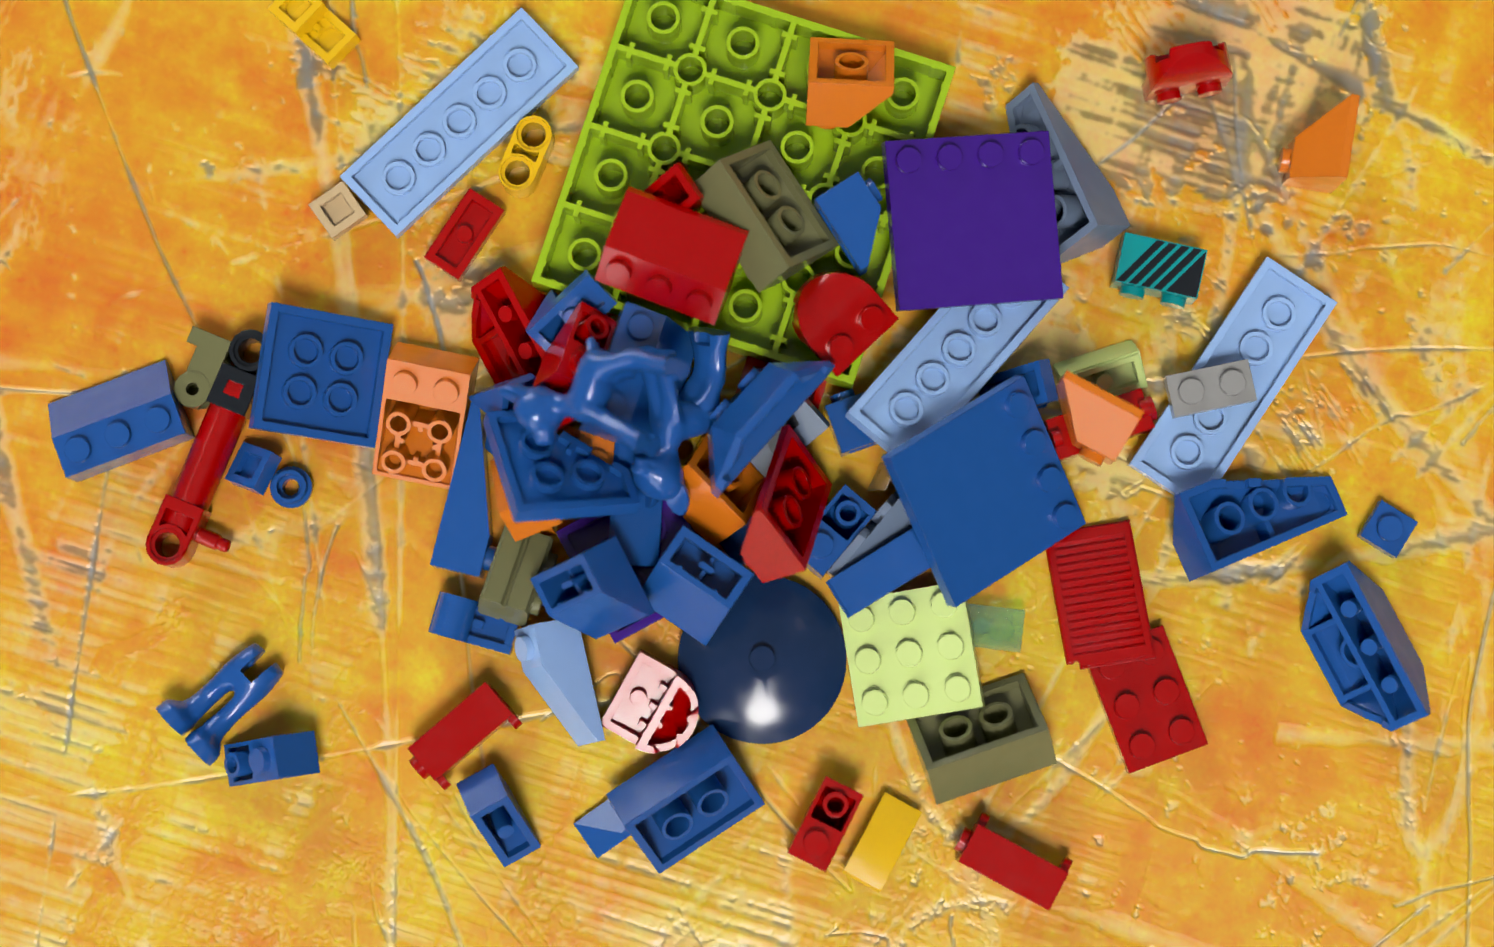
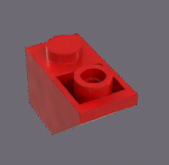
[532,301,617,394]
[787,776,864,872]

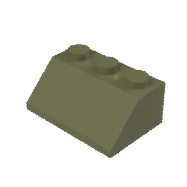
[694,140,839,292]
[906,673,1057,804]

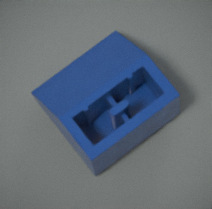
[642,526,754,646]
[530,536,655,639]

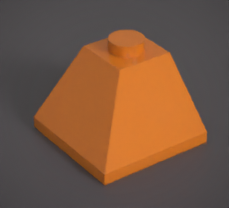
[806,37,894,129]
[1277,94,1360,194]
[1056,371,1144,467]
[682,432,765,546]

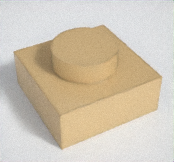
[308,181,368,241]

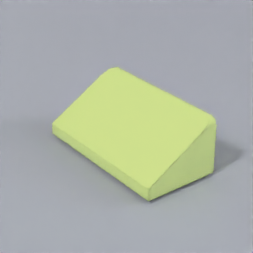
[1053,340,1148,396]

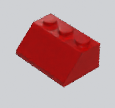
[595,186,749,325]
[740,425,832,583]

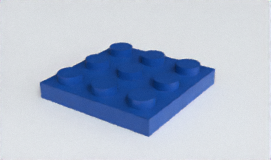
[249,302,393,448]

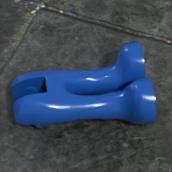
[156,643,284,766]

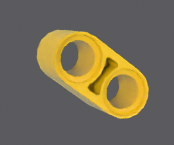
[498,115,555,198]

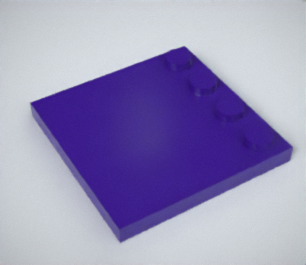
[881,131,1064,312]

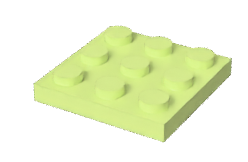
[838,585,985,727]

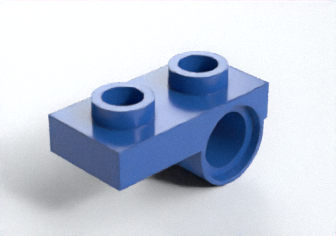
[428,591,519,655]

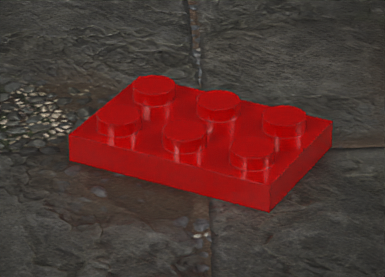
[1088,625,1208,774]

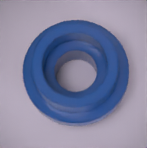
[270,466,313,508]

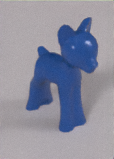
[631,326,731,516]
[498,337,690,457]

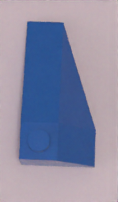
[1173,476,1348,582]

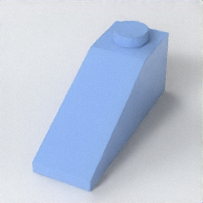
[514,620,605,746]

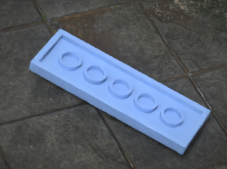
[339,7,579,239]
[1128,256,1338,496]
[845,282,1069,453]

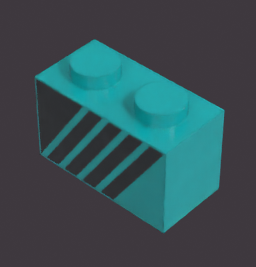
[1110,232,1208,309]

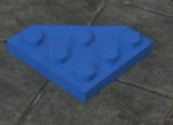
[483,410,641,523]

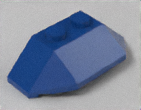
[707,361,835,498]
[1301,561,1431,732]

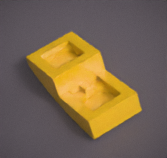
[267,0,361,70]
[842,792,922,893]

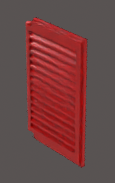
[1046,520,1156,670]

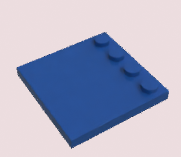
[882,375,1086,607]

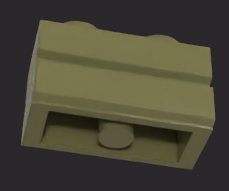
[478,525,558,627]

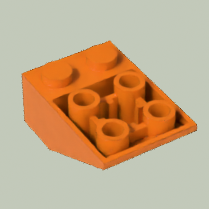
[372,342,479,489]

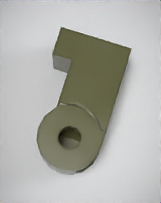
[174,326,232,410]

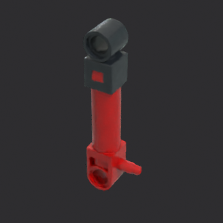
[145,329,263,568]

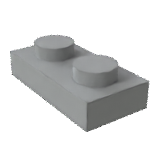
[1163,359,1257,419]

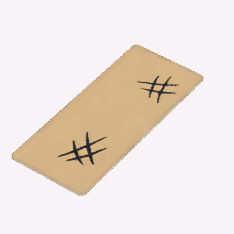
[867,462,891,491]

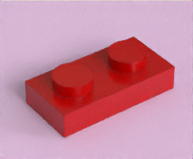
[424,188,506,282]

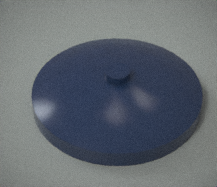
[678,575,846,744]

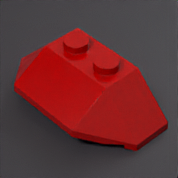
[471,266,575,431]

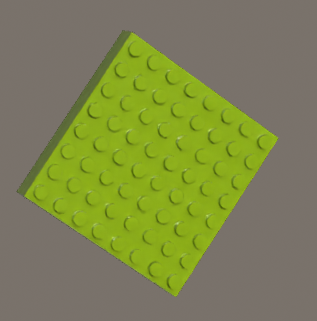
[531,0,956,390]

